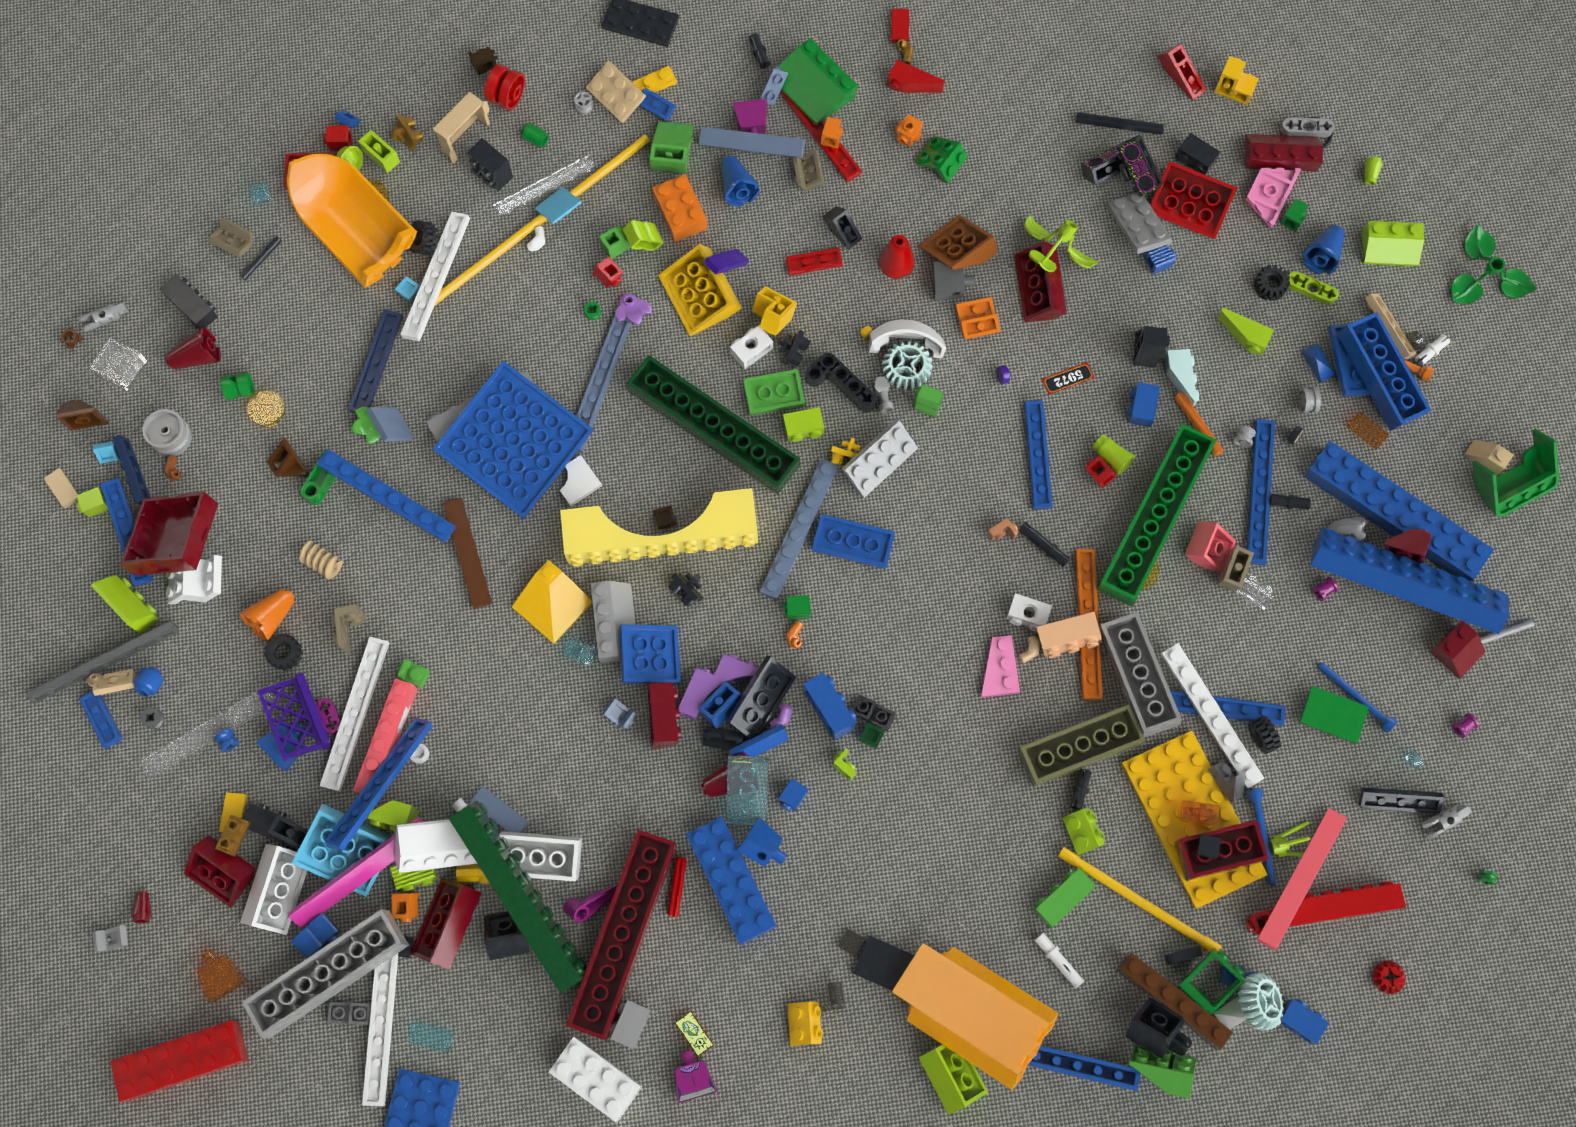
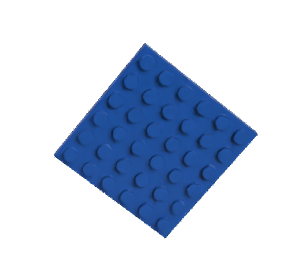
[433,361,594,519]

